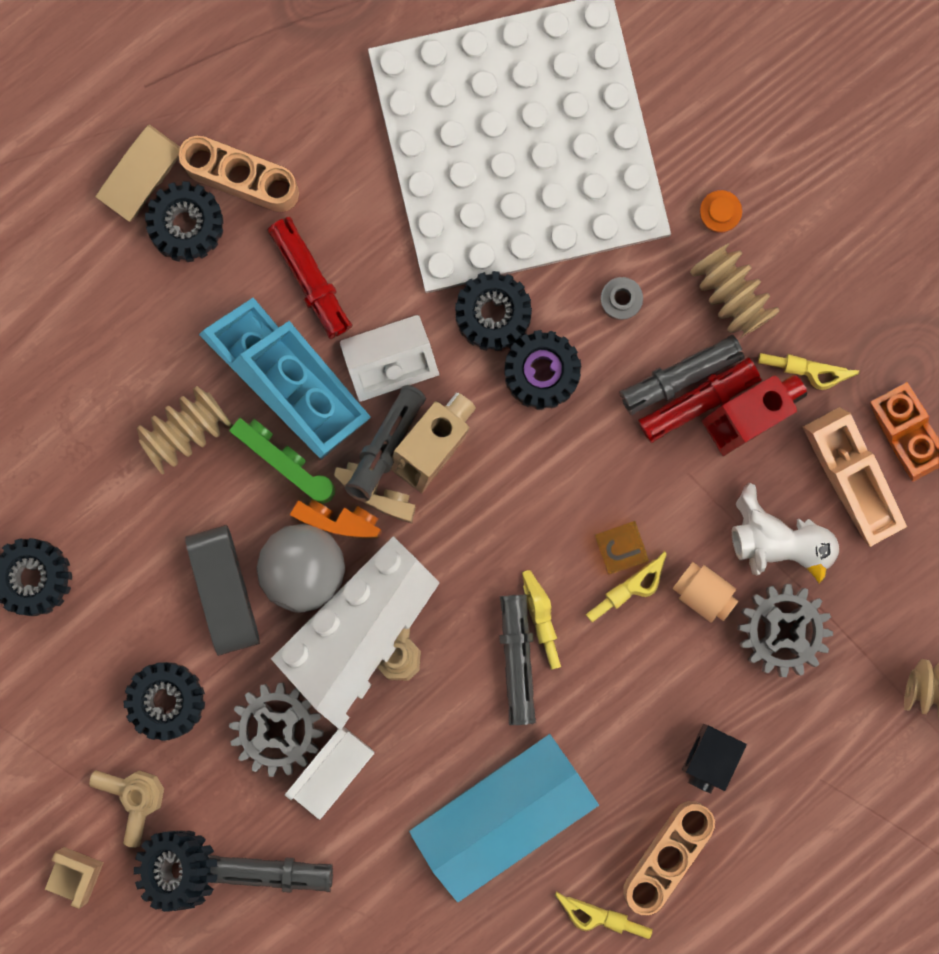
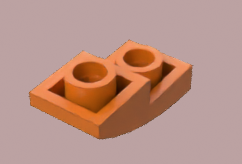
[870,382,939,482]
[290,499,383,539]

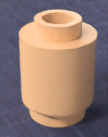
[673,562,738,623]

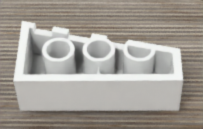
[271,536,439,730]

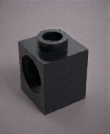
[682,723,747,794]

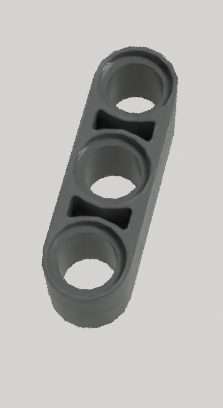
[185,525,260,656]

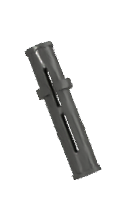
[619,335,745,416]
[345,385,426,502]
[499,594,536,725]
[208,855,333,893]

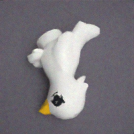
[732,483,839,583]

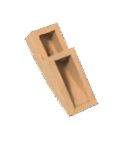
[803,407,907,547]

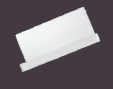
[340,315,439,402]
[285,726,375,820]

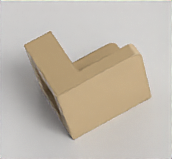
[45,847,104,909]

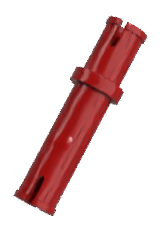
[267,217,353,339]
[638,357,762,444]

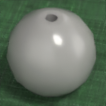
[256,524,345,613]

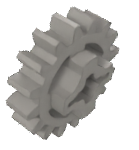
[737,584,833,677]
[229,682,324,777]

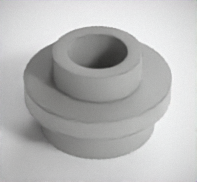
[601,277,643,320]

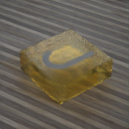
[594,521,649,575]

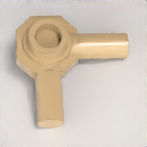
[377,628,421,681]
[89,770,164,848]

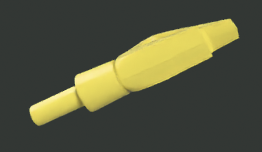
[758,353,859,390]
[586,550,667,623]
[522,570,561,670]
[555,891,653,939]

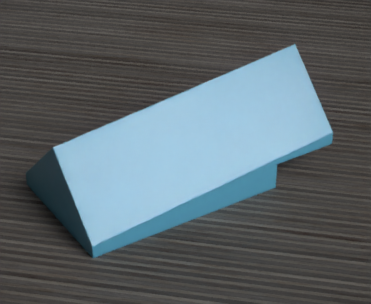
[199,297,371,460]
[409,734,599,903]

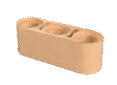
[178,135,299,212]
[623,801,715,915]

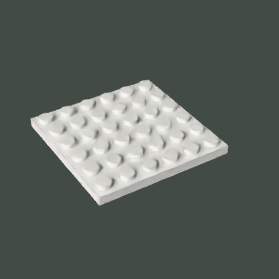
[368,0,671,293]

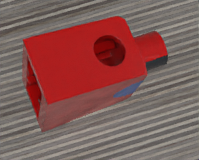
[701,375,807,456]

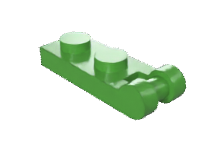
[229,418,335,504]

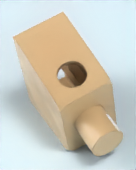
[391,393,476,494]

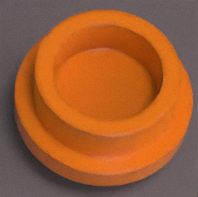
[700,190,742,233]

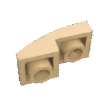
[95,125,180,222]
[334,462,416,523]

